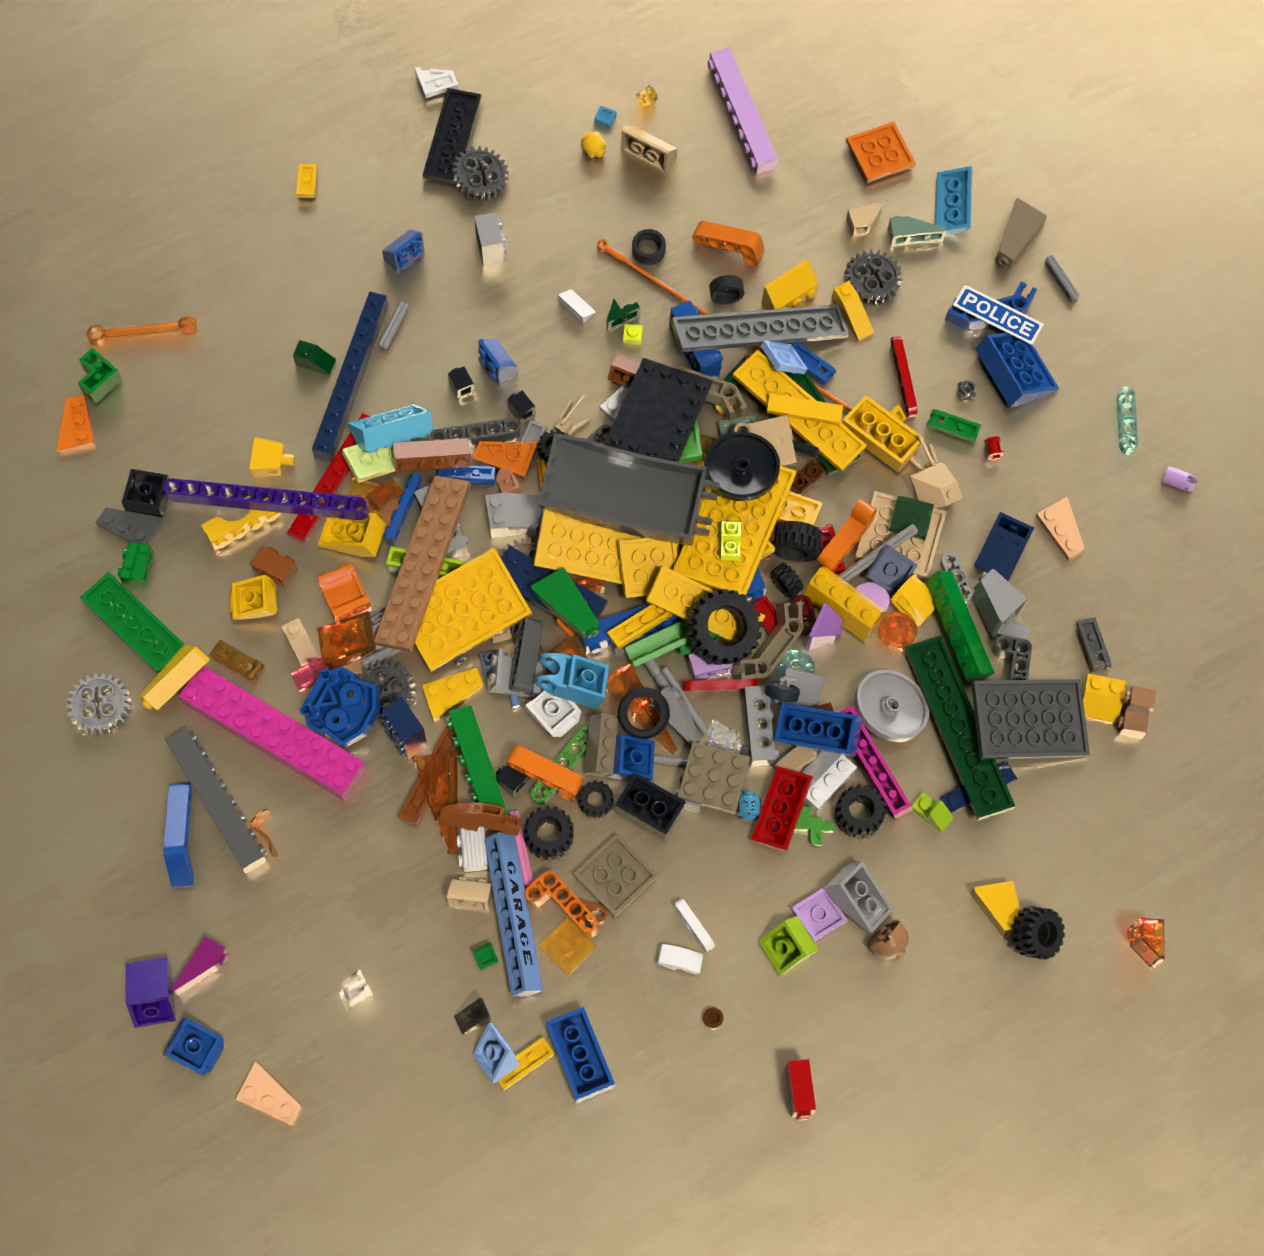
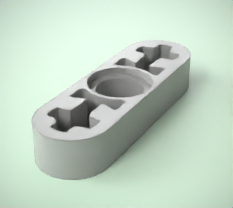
[940,552,973,604]

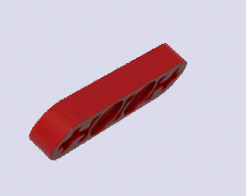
[682,678,758,691]

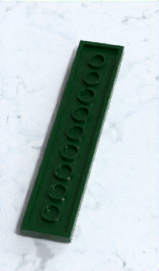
[904,635,1015,821]

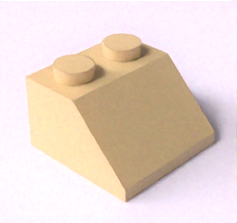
[447,877,492,912]

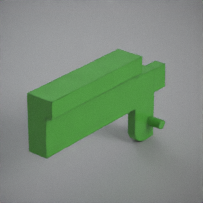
[761,805,834,846]

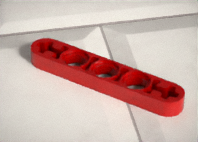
[891,336,918,417]

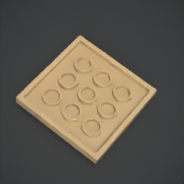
[855,491,947,580]

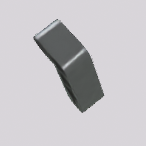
[509,617,543,694]
[992,635,1032,680]

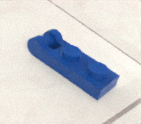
[792,342,836,385]

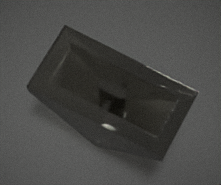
[454,998,492,1035]

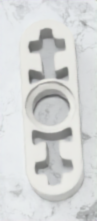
[673,898,715,952]

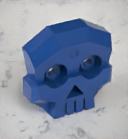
[300,666,380,748]

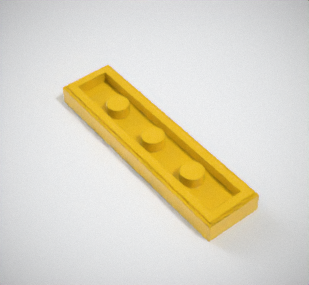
[767,393,843,425]

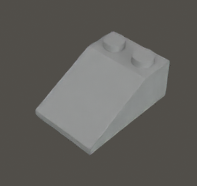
[485,493,542,539]
[824,861,894,934]

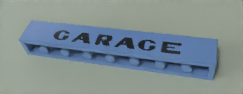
[484,833,543,996]

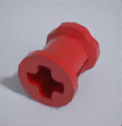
[984,436,1004,460]

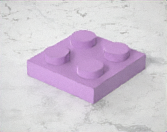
[791,888,848,942]

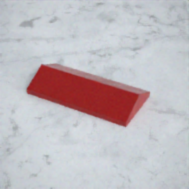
[751,766,813,851]

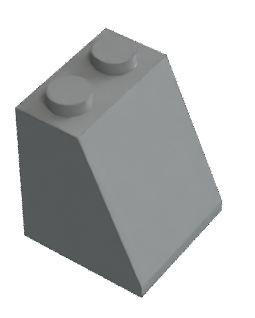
[972,569,1027,639]

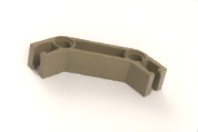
[675,367,747,422]
[732,602,803,680]

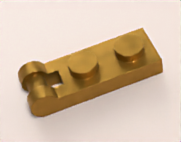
[209,640,265,682]

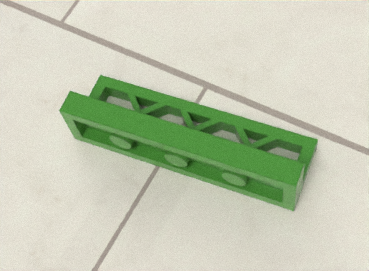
[624,619,690,667]

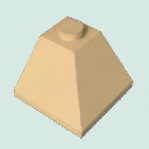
[909,462,962,508]

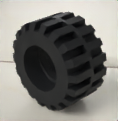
[773,521,823,562]
[834,784,886,838]
[524,806,574,860]
[1010,906,1065,960]

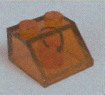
[1127,917,1165,968]

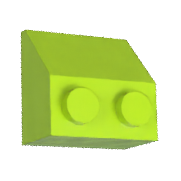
[758,916,819,976]

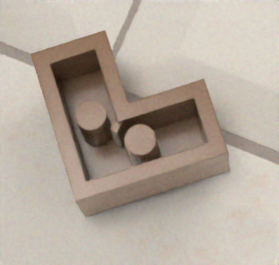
[1117,686,1156,739]

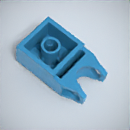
[536,653,609,709]

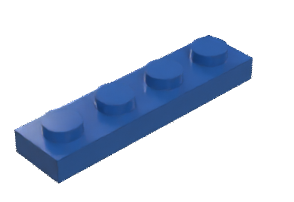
[384,472,422,546]

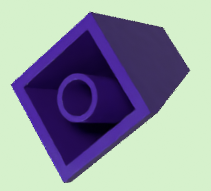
[126,957,176,1028]

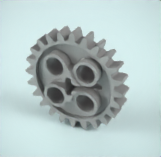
[66,672,131,735]

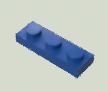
[438,465,496,485]

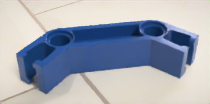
[945,281,1037,331]

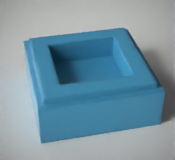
[594,106,617,128]

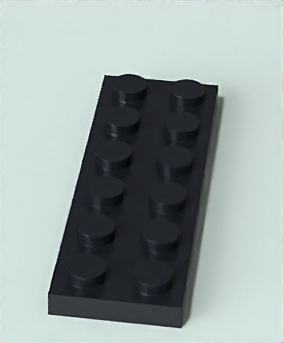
[423,88,482,185]

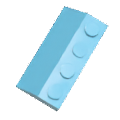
[348,404,433,453]

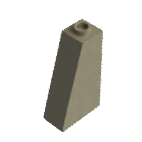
[995,198,1047,269]

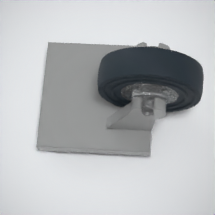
[765,667,825,708]

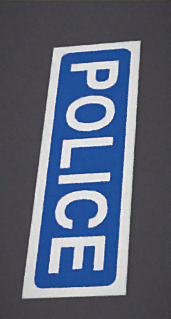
[953,285,1044,345]

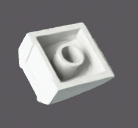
[524,690,581,737]

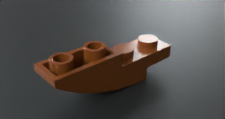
[438,802,522,836]

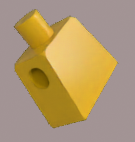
[249,437,295,477]

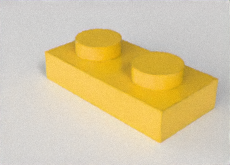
[296,164,318,198]

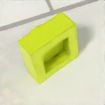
[623,324,643,345]

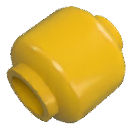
[581,131,607,158]

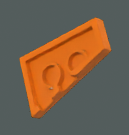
[56,394,95,454]
[473,441,538,478]

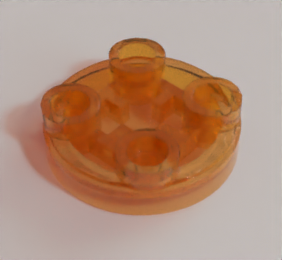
[878,612,917,651]

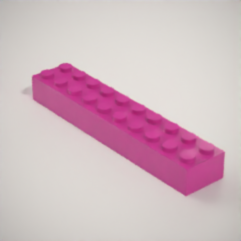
[179,666,366,801]

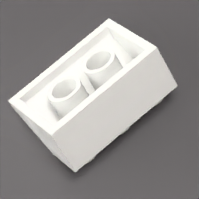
[801,751,857,815]

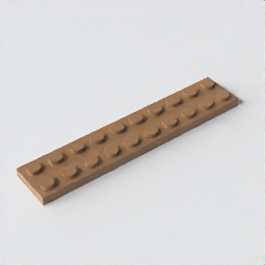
[374,476,471,652]

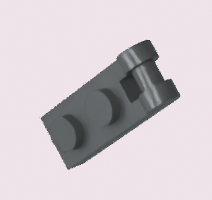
[1076,617,1112,672]

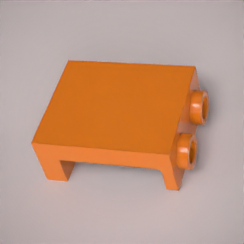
[317,564,372,624]

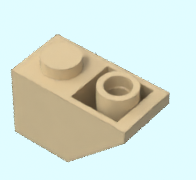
[846,202,883,237]

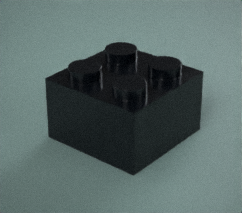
[121,469,169,518]

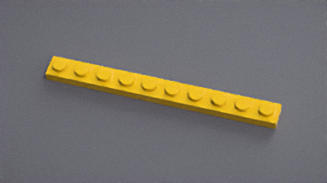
[607,541,775,650]

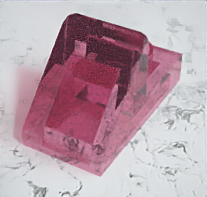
[291,657,332,692]

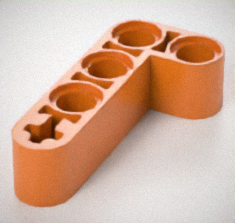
[692,221,765,266]
[817,499,877,572]
[506,745,584,802]
[525,871,600,937]

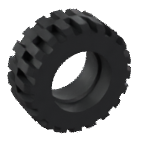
[684,589,762,665]

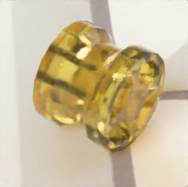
[636,85,658,108]

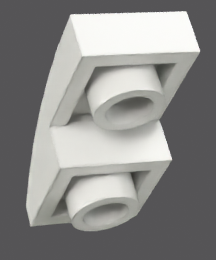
[657,944,703,975]

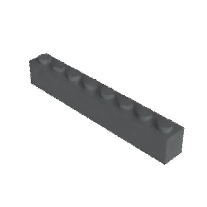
[165,728,267,874]

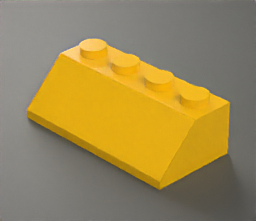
[842,395,924,473]
[804,566,886,642]

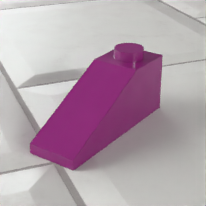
[171,936,229,995]

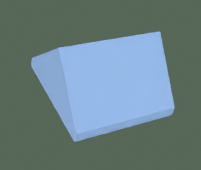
[473,1023,520,1083]

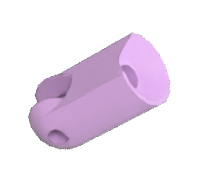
[1162,466,1197,491]

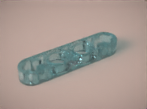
[1117,387,1138,455]

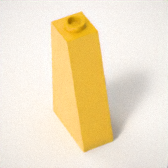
[138,644,210,710]

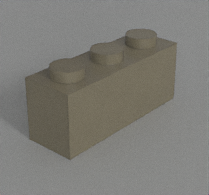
[584,713,618,777]

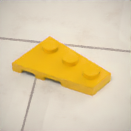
[422,667,483,722]

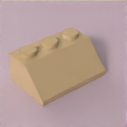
[621,126,677,174]

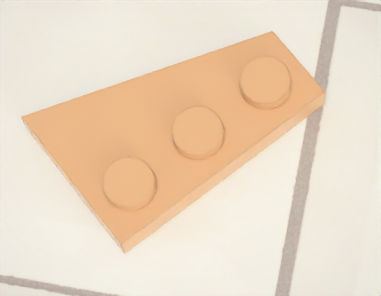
[1035,497,1084,560]
[236,1061,302,1127]

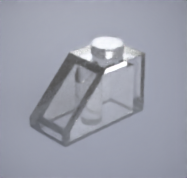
[339,969,373,1007]

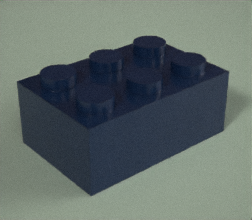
[381,697,428,759]

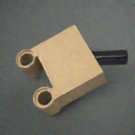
[734,415,819,467]

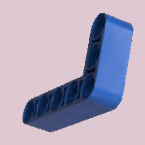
[163,782,194,888]

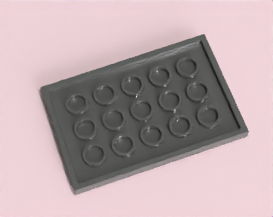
[971,679,1090,759]

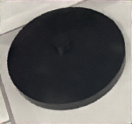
[704,432,780,501]

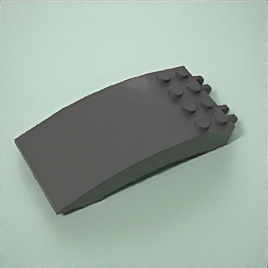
[537,433,720,546]

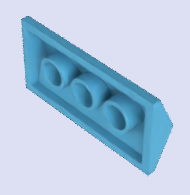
[936,166,972,236]

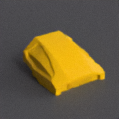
[890,574,936,629]

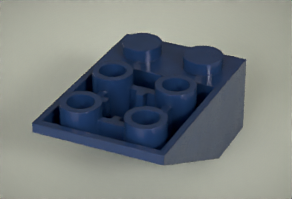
[973,512,1034,581]

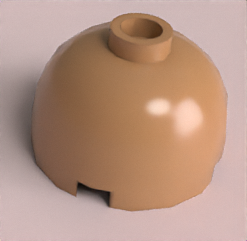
[868,920,909,959]

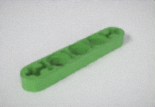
[531,725,589,805]

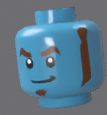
[736,791,761,819]

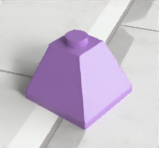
[805,603,844,651]

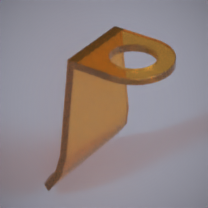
[249,809,279,858]

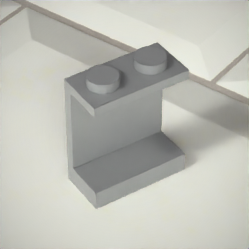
[488,649,543,699]

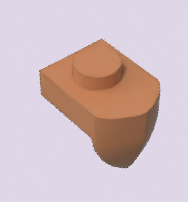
[496,467,522,493]

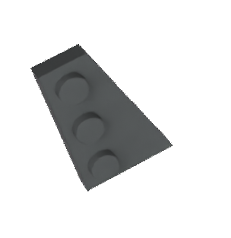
[95,507,165,545]

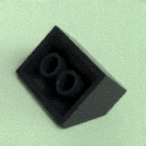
[614,773,686,841]

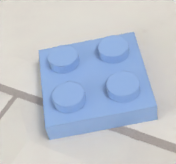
[761,340,808,374]

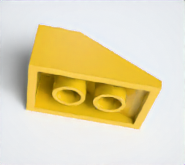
[317,513,386,557]

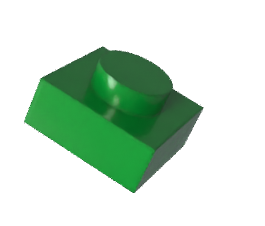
[472,942,499,970]

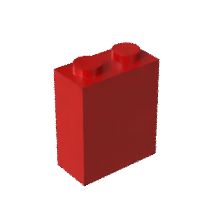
[785,1059,816,1121]

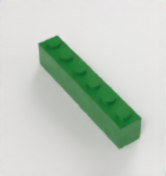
[925,571,995,682]
[446,705,508,815]

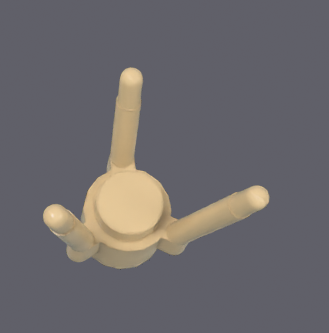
[553,394,590,436]
[910,434,938,471]

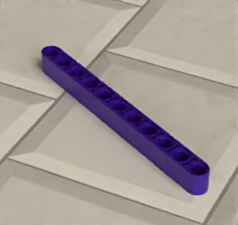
[163,478,369,520]

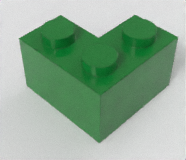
[78,348,122,404]

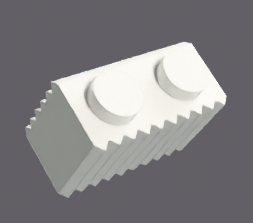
[457,827,488,872]

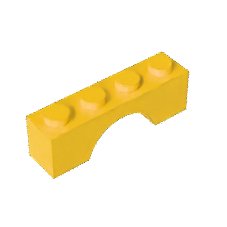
[201,498,281,550]

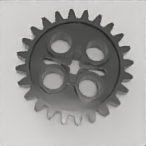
[451,146,509,201]
[844,249,903,304]
[358,659,416,722]

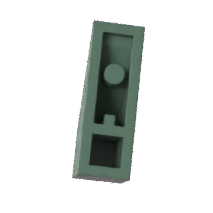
[888,216,946,246]

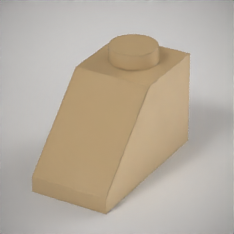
[281,618,318,666]

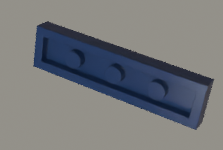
[939,762,1017,814]

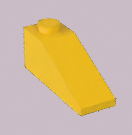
[831,281,874,341]

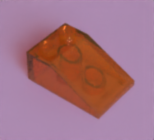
[317,611,376,669]

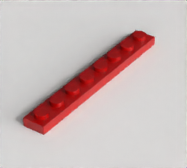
[287,413,371,543]

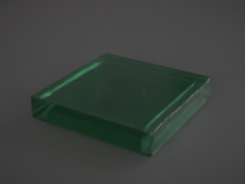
[889,495,934,540]

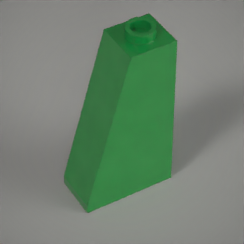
[530,567,600,639]

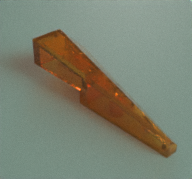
[606,664,678,755]
[412,752,458,854]

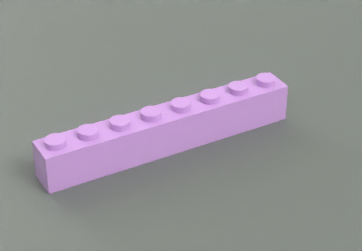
[708,47,778,174]

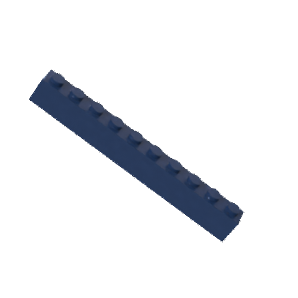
[312,291,389,463]

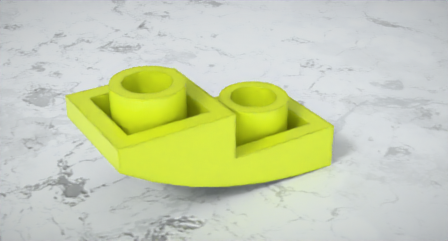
[721,521,741,561]

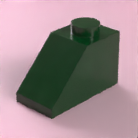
[293,340,336,376]

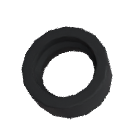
[632,229,666,265]
[709,275,745,305]

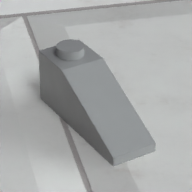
[650,686,701,745]

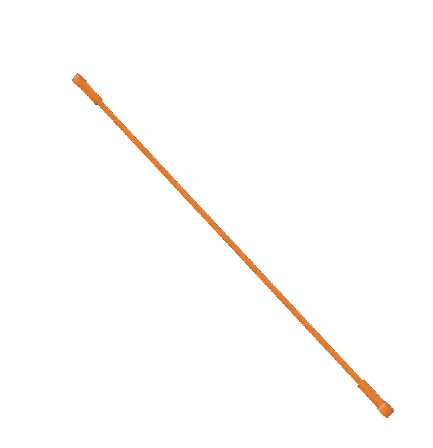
[597,239,917,456]

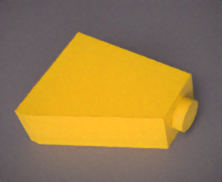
[971,881,1020,937]

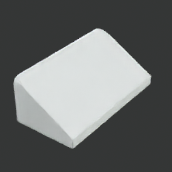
[558,289,596,324]

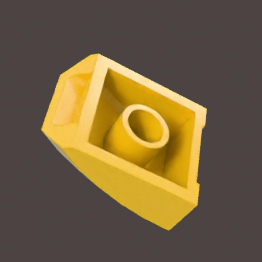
[229,575,278,620]

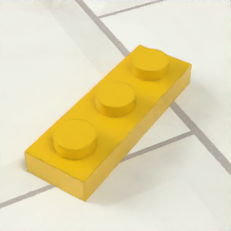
[497,1037,555,1091]

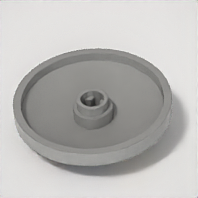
[854,670,929,742]

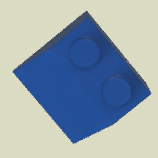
[607,734,655,780]

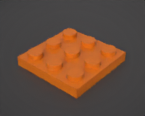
[846,122,916,183]

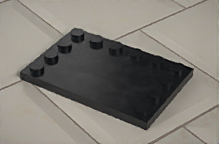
[604,358,713,462]

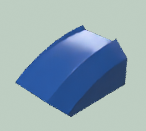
[162,1017,224,1076]

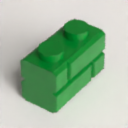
[118,542,154,587]

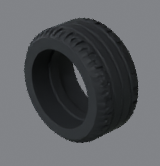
[618,687,670,739]

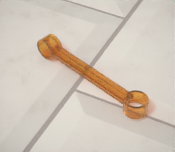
[86,316,197,346]

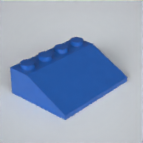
[975,333,1059,407]

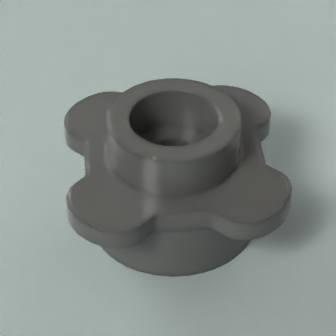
[957,380,976,398]

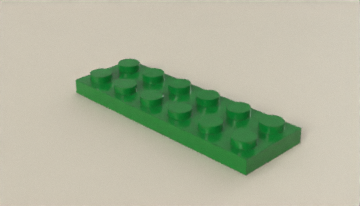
[80,572,185,673]

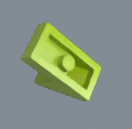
[912,792,954,833]

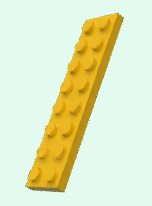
[732,350,867,472]

